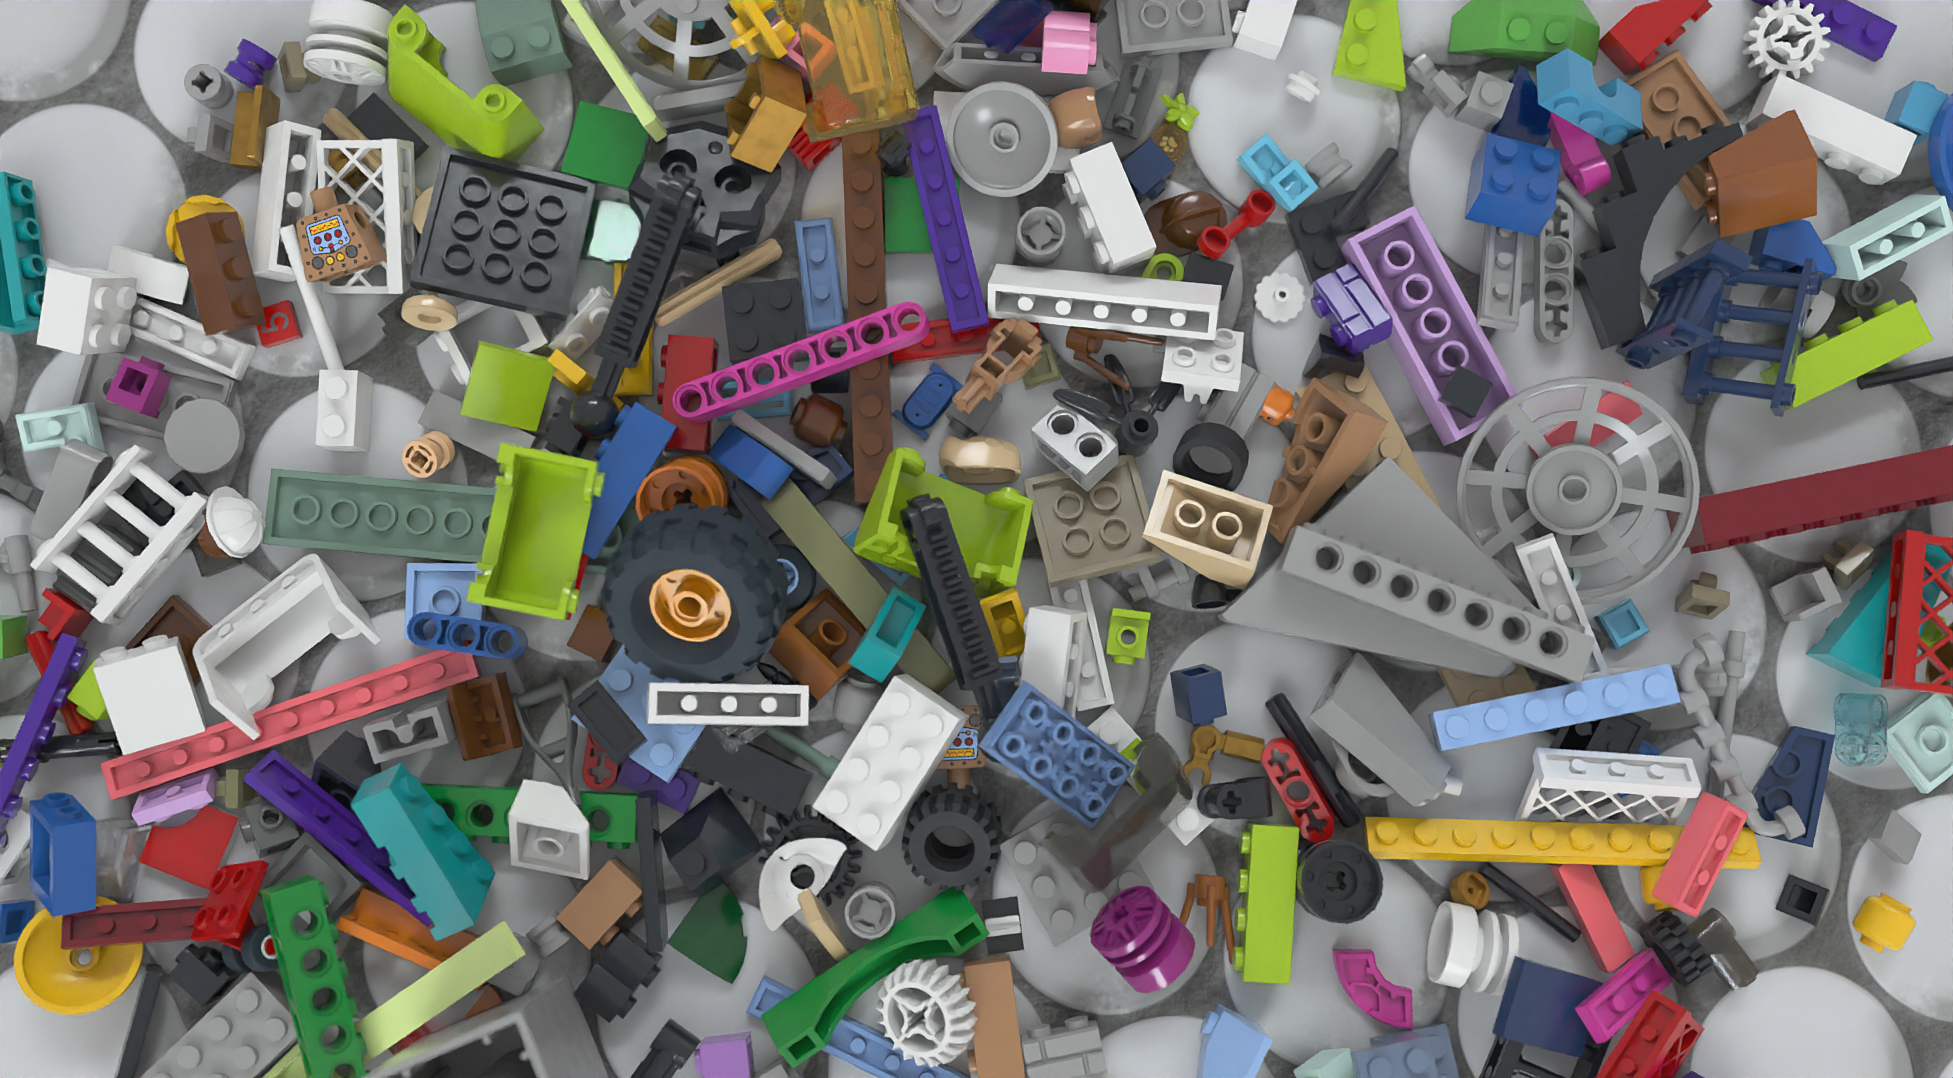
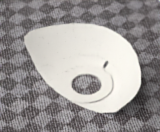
[759,838,847,931]

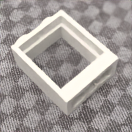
[433,300,554,385]

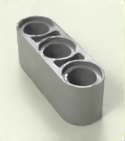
[30,438,113,541]

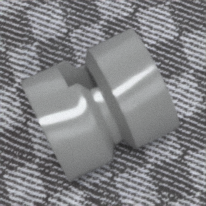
[1016,207,1066,267]
[1758,271,1835,339]
[845,881,898,939]

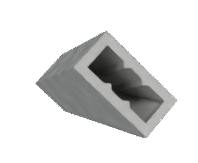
[1309,652,1451,807]

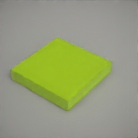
[460,340,555,432]

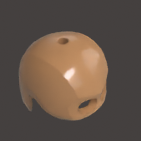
[1048,87,1102,149]

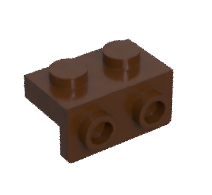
[446,672,524,761]

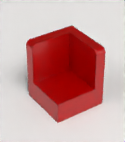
[38,588,94,642]

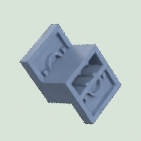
[1350,1022,1459,1078]

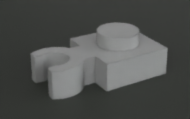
[1406,53,1468,117]

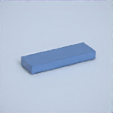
[795,217,845,333]

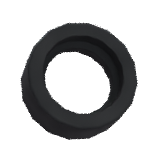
[1172,422,1249,492]

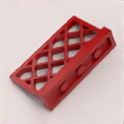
[1880,530,1953,696]
[1595,989,1705,1078]

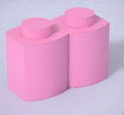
[1041,10,1097,75]

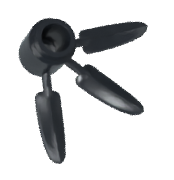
[1053,354,1183,457]

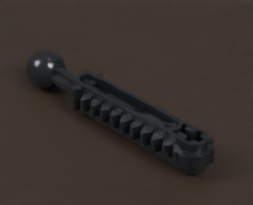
[570,172,702,438]
[900,493,1004,764]

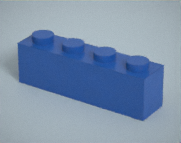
[582,402,678,560]

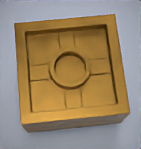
[724,54,807,173]

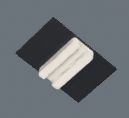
[982,896,1024,955]

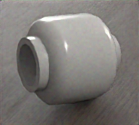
[833,673,885,733]

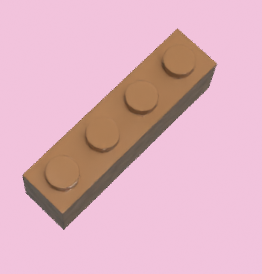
[957,954,1025,1078]

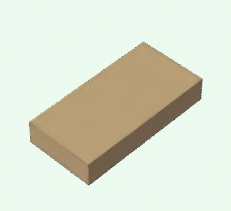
[797,888,850,961]

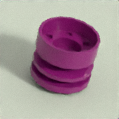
[1090,885,1195,993]

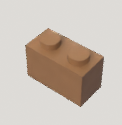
[556,856,643,950]

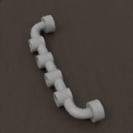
[1678,633,1806,840]

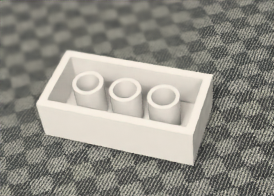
[813,674,969,851]

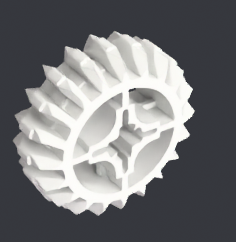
[875,959,978,1068]

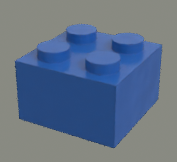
[1465,133,1561,237]

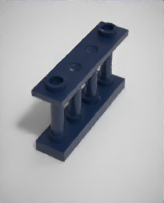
[1615,238,1753,369]
[1681,258,1823,417]

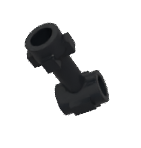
[875,130,912,177]

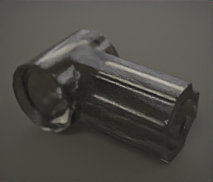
[1688,908,1760,991]

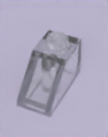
[96,817,152,901]

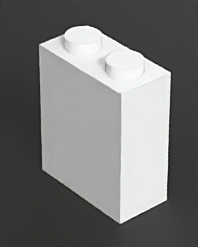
[93,635,206,755]

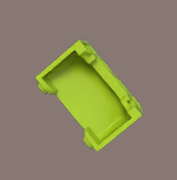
[388,4,544,162]
[466,442,606,620]
[853,447,1034,598]

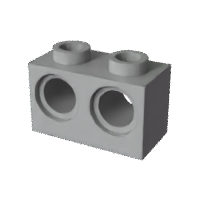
[1031,402,1119,492]

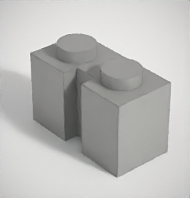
[362,698,457,764]

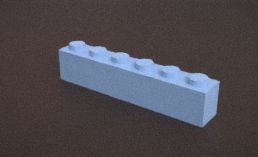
[1428,663,1681,752]

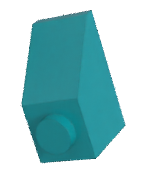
[848,587,927,683]

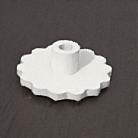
[1253,272,1306,323]

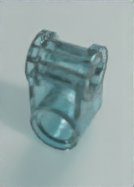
[1833,693,1889,766]

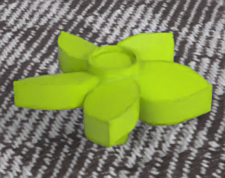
[1160,92,1200,132]

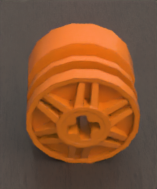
[636,454,729,522]

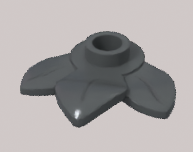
[1842,260,1917,321]

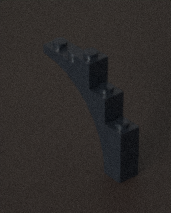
[1574,121,1744,350]

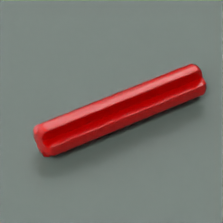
[25,630,93,735]

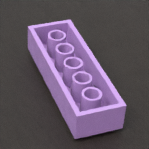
[1340,205,1523,446]

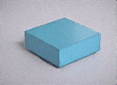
[1594,598,1650,650]

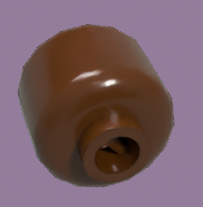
[789,393,848,448]

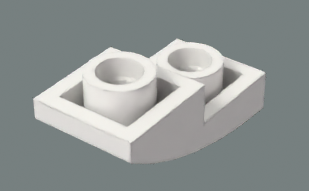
[107,245,189,305]

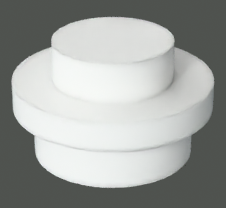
[1285,70,1321,104]

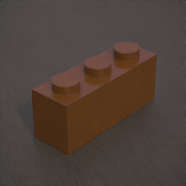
[175,212,267,336]

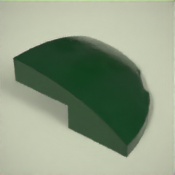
[666,881,748,984]

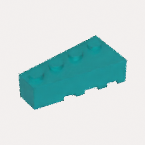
[1806,533,1953,688]
[351,763,495,941]

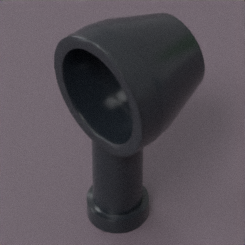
[1191,574,1244,609]

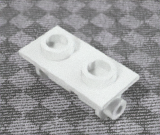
[548,285,613,362]

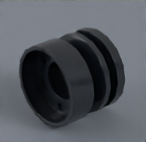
[1295,840,1383,924]

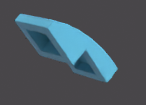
[1236,133,1319,212]

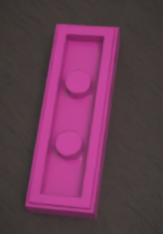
[1575,947,1673,1044]

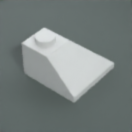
[508,779,590,880]

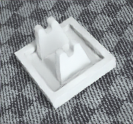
[1161,328,1244,404]

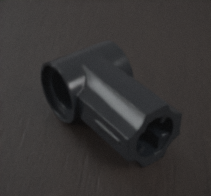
[631,1018,701,1078]

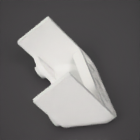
[193,554,381,740]

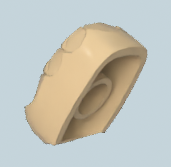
[939,436,1021,485]

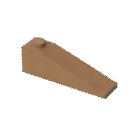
[1267,377,1388,545]

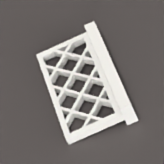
[316,139,419,294]
[1515,747,1702,825]

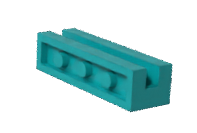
[0,172,47,335]

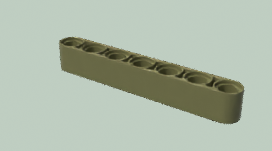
[759,476,956,694]

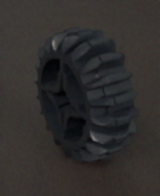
[758,804,863,907]

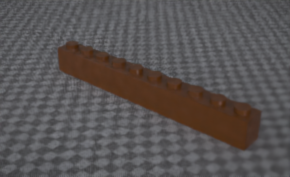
[841,126,893,507]

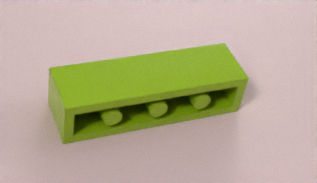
[1759,299,1934,411]
[1232,821,1299,985]

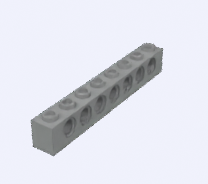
[1275,522,1597,683]

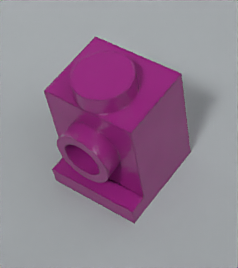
[105,356,173,419]

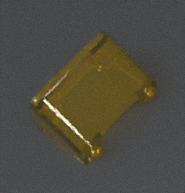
[774,0,919,143]

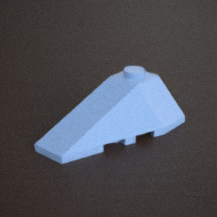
[1196,1004,1273,1078]

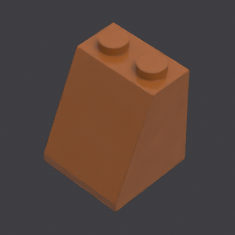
[1703,109,1817,238]

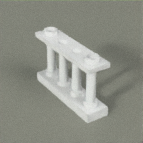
[30,444,209,626]

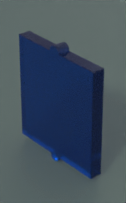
[971,0,1054,54]

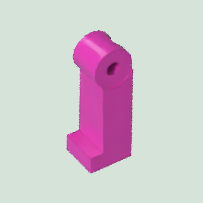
[1535,102,1611,195]

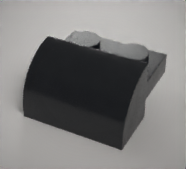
[1549,713,1652,754]

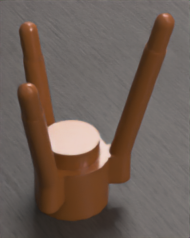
[1179,874,1235,964]

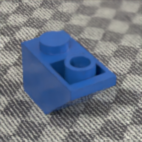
[1748,219,1837,281]

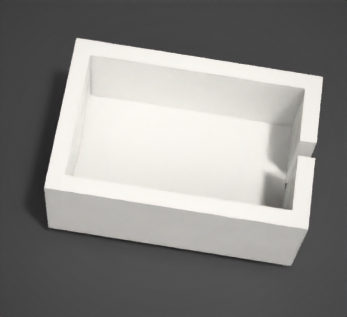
[1062,142,1157,276]

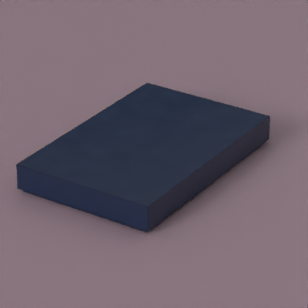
[1492,956,1603,1058]

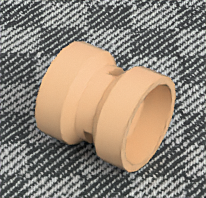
[402,431,455,478]

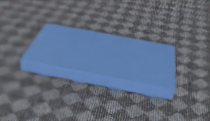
[979,681,1135,830]

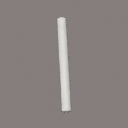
[278,224,345,370]

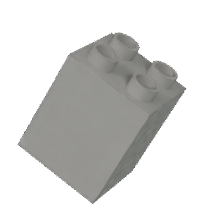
[362,975,609,1078]

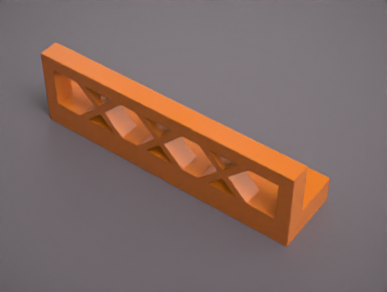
[336,886,490,991]

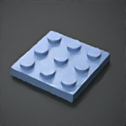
[571,644,731,783]

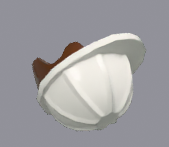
[198,486,266,559]

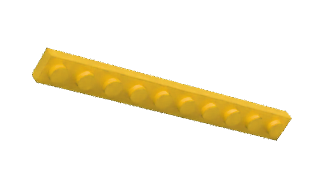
[1363,817,1762,869]

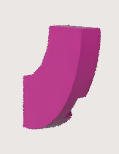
[1332,949,1413,1029]

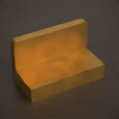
[229,85,281,170]

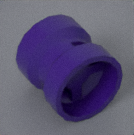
[224,39,277,90]

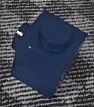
[1122,138,1176,205]
[1170,663,1227,726]

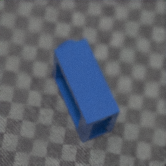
[30,792,96,917]

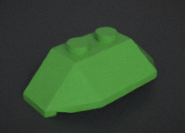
[1448,0,1600,66]

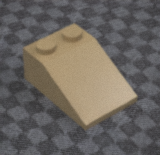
[1142,470,1273,590]

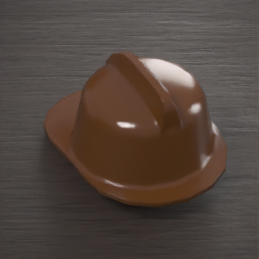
[1143,191,1227,257]

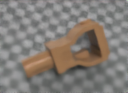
[952,318,1043,414]

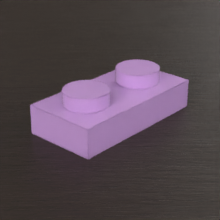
[131,768,220,826]

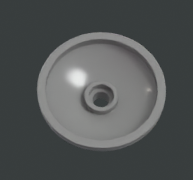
[946,81,1059,197]

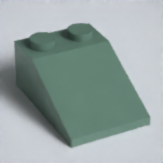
[475,0,573,86]

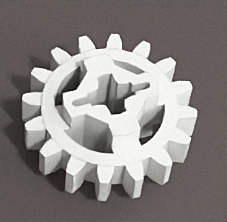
[1742,0,1831,80]

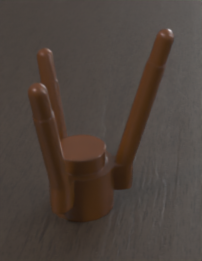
[1066,326,1164,391]

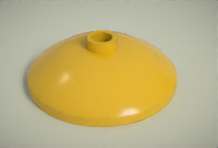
[14,896,144,1015]

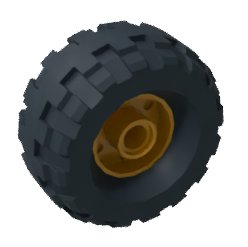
[601,503,789,684]

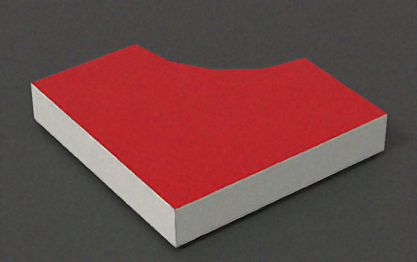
[138,803,244,890]

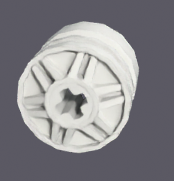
[303,0,393,86]
[1426,901,1519,997]

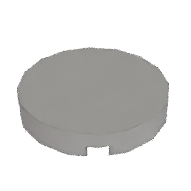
[164,398,245,475]

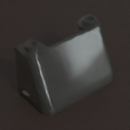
[1037,733,1194,893]

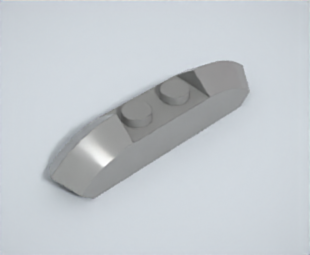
[932,42,1121,97]

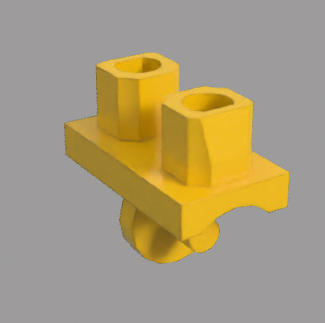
[728,0,796,59]

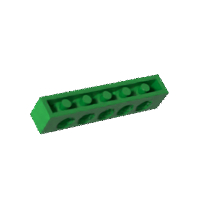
[421,783,640,849]
[260,875,371,1078]

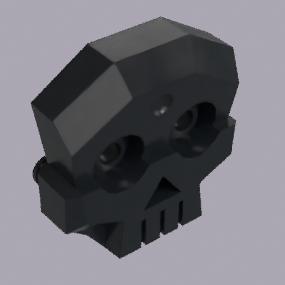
[628,120,781,267]

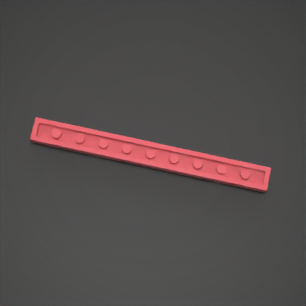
[100,640,483,800]

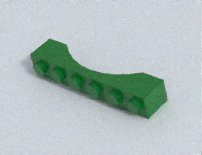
[760,886,990,1068]

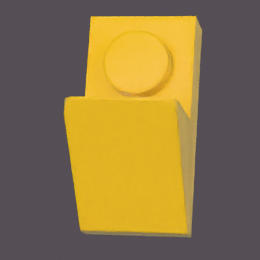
[979,587,1026,657]

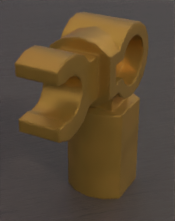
[1181,724,1265,785]

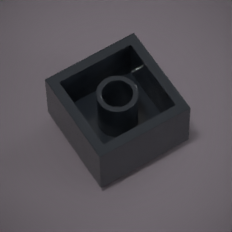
[722,278,810,365]

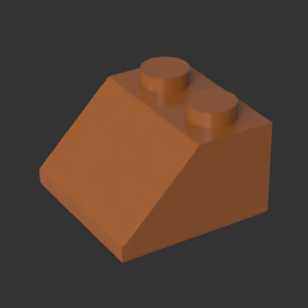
[769,587,867,701]

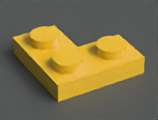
[547,349,626,414]

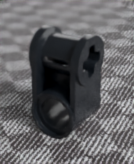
[1197,776,1273,820]

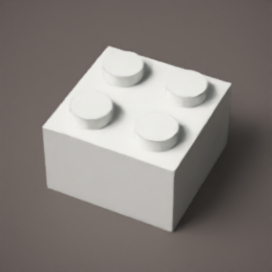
[37,267,137,355]

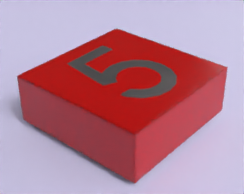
[256,300,303,348]

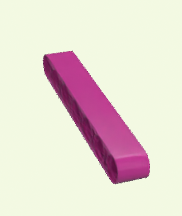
[672,301,930,423]

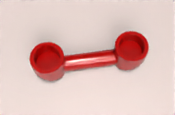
[1197,189,1275,260]

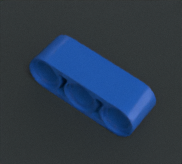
[707,424,794,500]
[407,612,528,659]

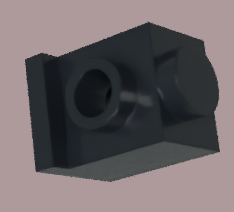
[544,396,591,458]
[168,943,241,1007]

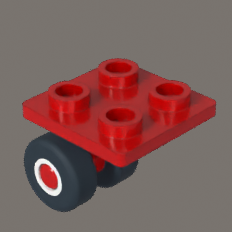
[190,860,279,974]

